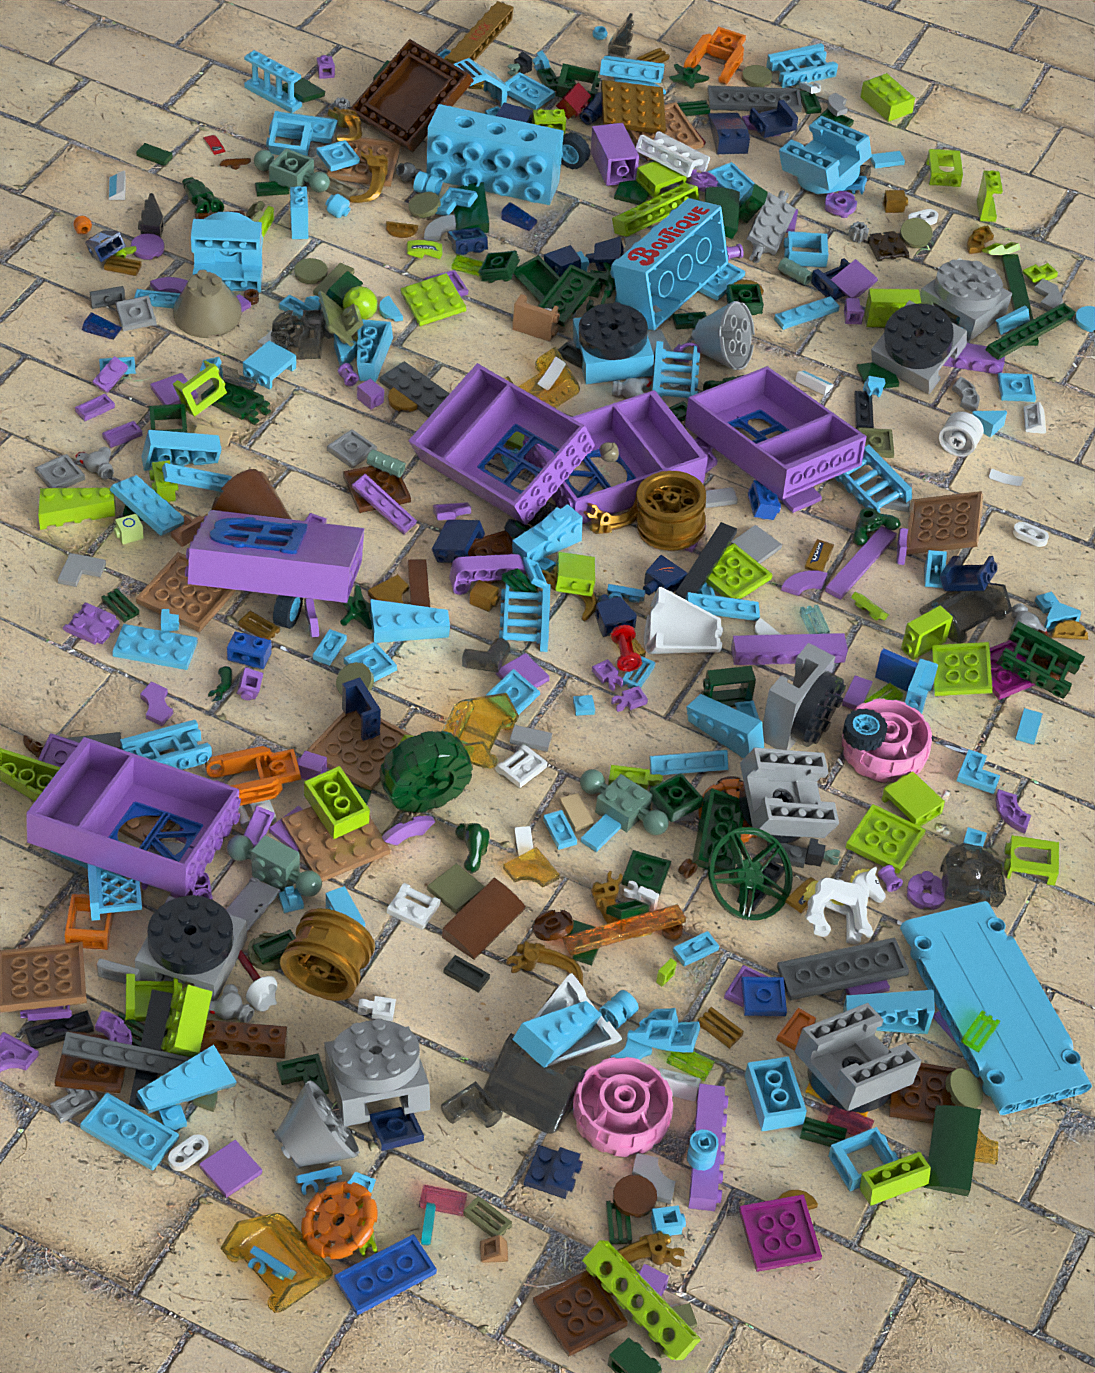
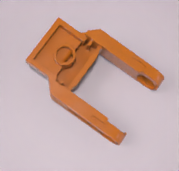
[684,26,746,85]
[205,746,301,806]

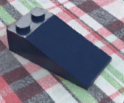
[708,113,750,154]

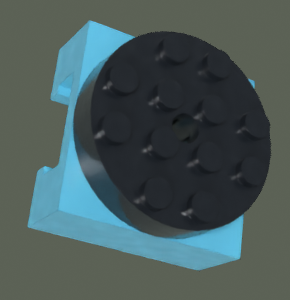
[573,302,654,385]

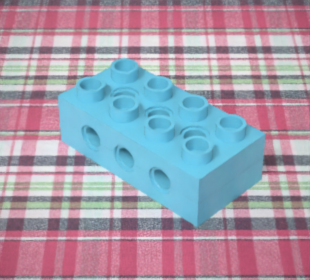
[426,104,564,205]

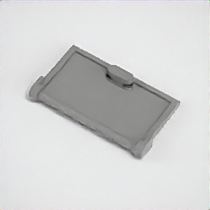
[226,877,281,932]

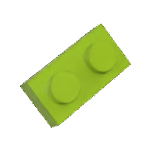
[851,592,889,620]

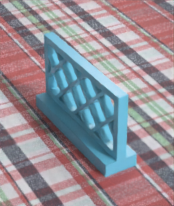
[87,863,142,921]

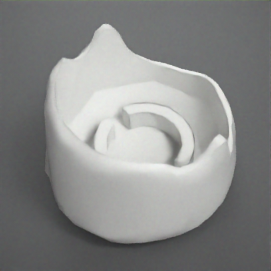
[246,976,278,1012]

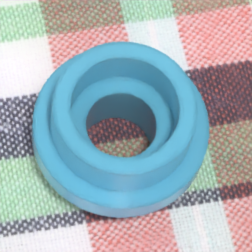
[592,26,608,40]

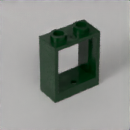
[556,63,601,104]
[149,404,187,433]
[701,666,756,707]

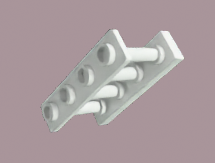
[636,131,710,177]

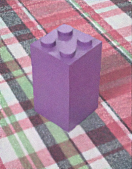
[590,123,639,186]

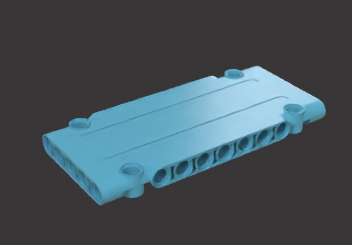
[900,901,1092,1115]

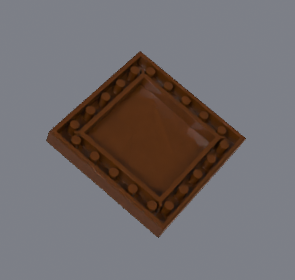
[350,39,474,153]

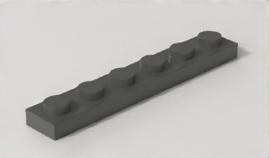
[61,1032,192,1075]

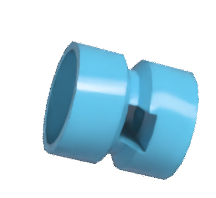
[413,171,443,195]
[599,990,639,1030]
[687,1129,719,1171]

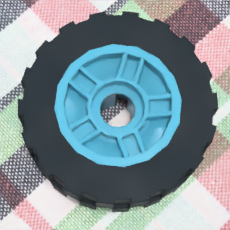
[561,132,591,170]
[273,595,303,629]
[842,708,888,751]

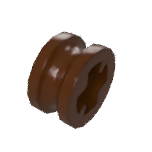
[244,289,259,305]
[678,858,698,879]

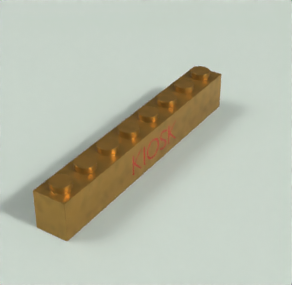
[444,1,514,64]

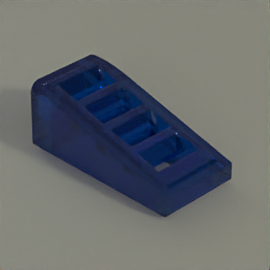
[501,202,537,231]
[82,312,122,340]

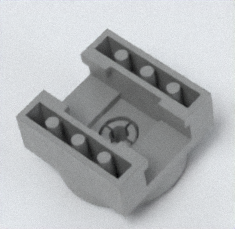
[920,260,1012,341]
[324,1019,430,1127]

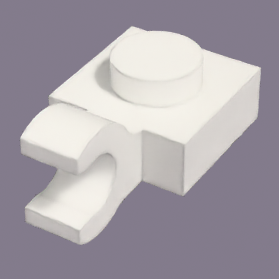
[623,881,659,912]
[357,996,396,1021]

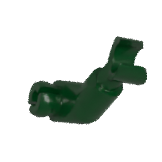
[208,666,232,702]

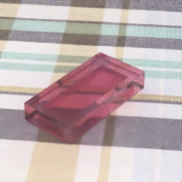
[826,1106,875,1136]
[419,1185,467,1216]

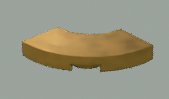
[967,225,994,254]

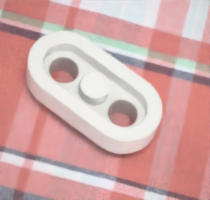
[908,209,938,225]
[1013,522,1049,547]
[168,1134,209,1171]

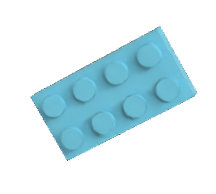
[269,111,337,144]
[110,475,184,536]
[112,624,198,670]
[80,1093,179,1171]

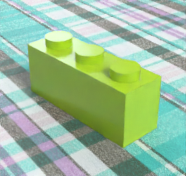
[860,1152,931,1206]

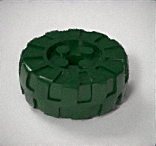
[379,731,473,813]

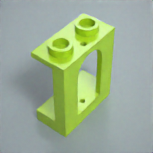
[926,149,963,187]
[173,360,227,417]
[1004,835,1059,886]

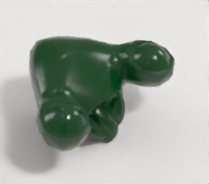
[852,508,901,545]
[455,823,490,874]

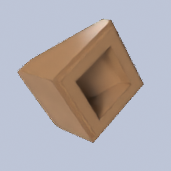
[480,1235,508,1263]

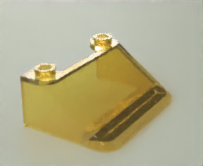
[504,347,580,408]
[442,693,519,769]
[220,1213,333,1313]

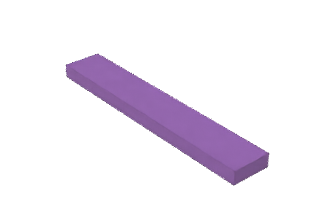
[825,526,897,600]

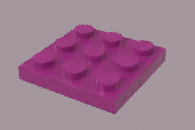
[990,640,1035,700]
[738,1194,822,1272]

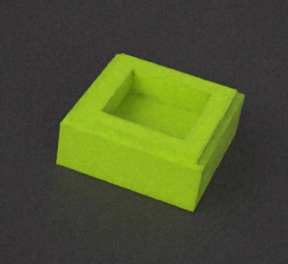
[656,958,676,987]

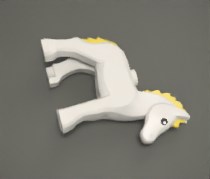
[803,867,886,945]

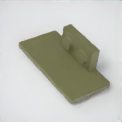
[318,290,364,346]

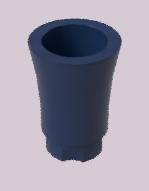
[580,92,602,125]

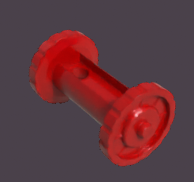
[611,625,642,672]

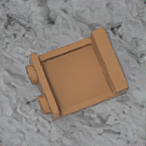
[512,294,560,342]

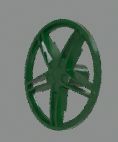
[708,827,793,921]

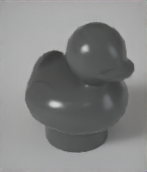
[396,162,423,182]

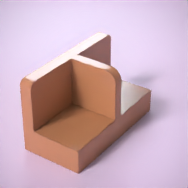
[171,514,208,547]

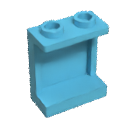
[243,341,296,389]
[905,658,938,714]

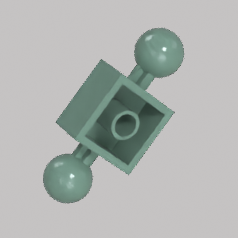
[254,148,330,193]
[580,769,669,835]
[227,835,322,897]

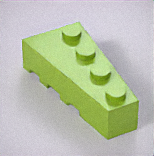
[38,488,116,530]
[0,748,61,802]

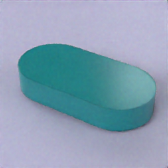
[421,1202,436,1246]

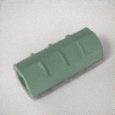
[778,257,813,285]
[367,449,406,477]

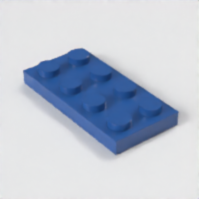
[334,1234,437,1315]

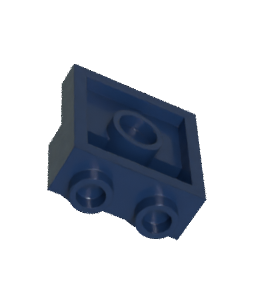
[447,227,488,255]
[368,1107,424,1151]
[524,1145,583,1199]

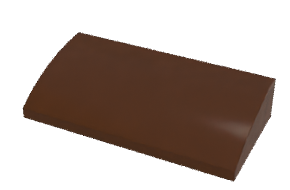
[442,877,526,960]

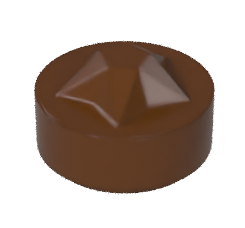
[662,920,683,940]

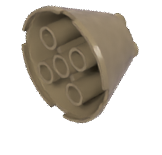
[173,270,242,338]

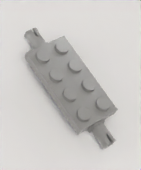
[747,190,796,263]

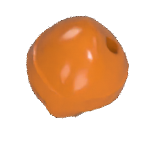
[74,215,92,234]

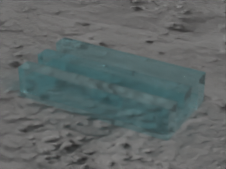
[800,604,830,634]

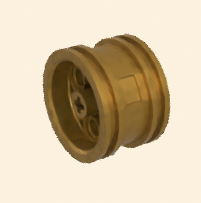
[637,471,706,551]
[280,908,375,1001]

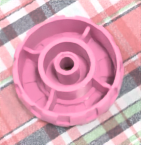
[842,698,932,783]
[573,1057,673,1157]

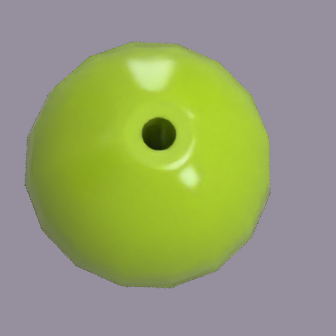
[343,286,378,320]

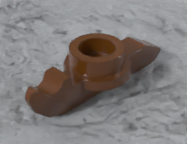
[219,158,251,170]
[23,735,44,759]

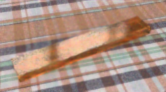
[563,904,686,956]

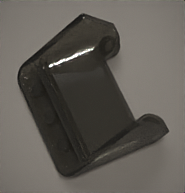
[919,583,1013,644]
[482,1033,587,1134]

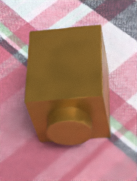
[883,190,908,213]
[470,580,500,612]

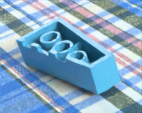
[357,319,393,382]
[141,430,222,471]
[512,504,582,561]
[370,599,450,643]
[686,694,764,759]
[843,990,935,1034]
[512,1001,602,1068]
[136,1045,237,1114]

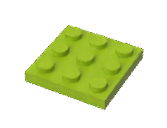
[400,273,467,326]
[706,543,772,599]
[932,642,992,696]
[845,804,926,874]

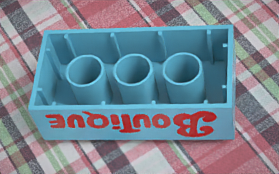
[611,198,728,330]

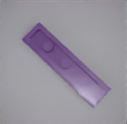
[352,474,417,535]

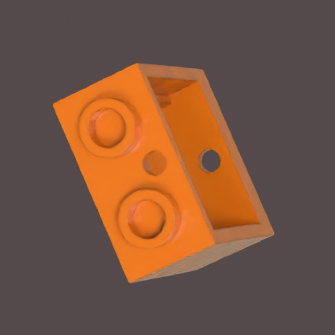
[65,894,114,950]

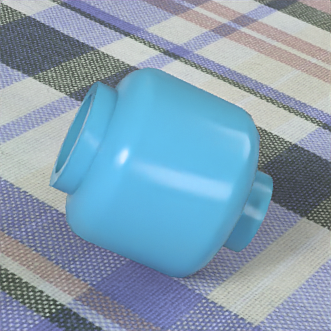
[325,194,350,218]

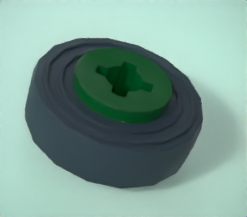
[504,519,531,539]

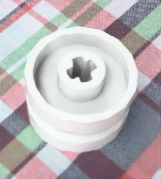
[939,411,984,457]

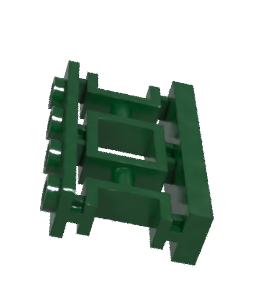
[997,621,1085,699]

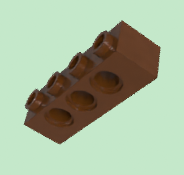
[200,1020,287,1059]

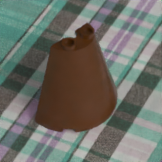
[211,469,292,519]

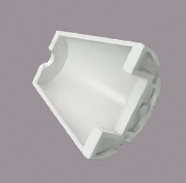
[644,587,723,654]
[533,973,622,1069]

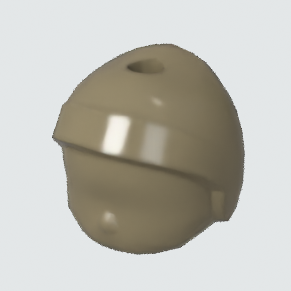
[599,442,619,462]

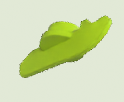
[113,246,137,258]

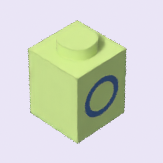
[114,514,144,545]

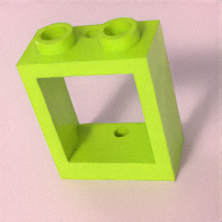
[901,605,953,660]

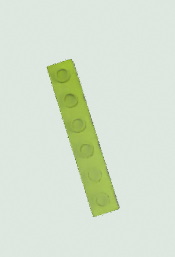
[612,183,700,237]
[582,1240,701,1360]

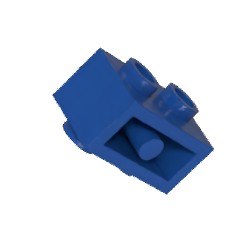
[747,480,781,520]
[227,631,271,669]

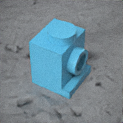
[650,1205,686,1236]

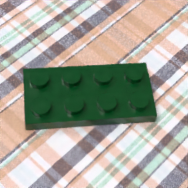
[538,265,599,327]

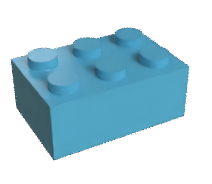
[745,1056,807,1131]

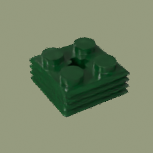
[478,251,520,283]
[726,284,764,315]
[649,773,704,822]

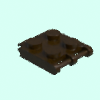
[868,231,909,261]

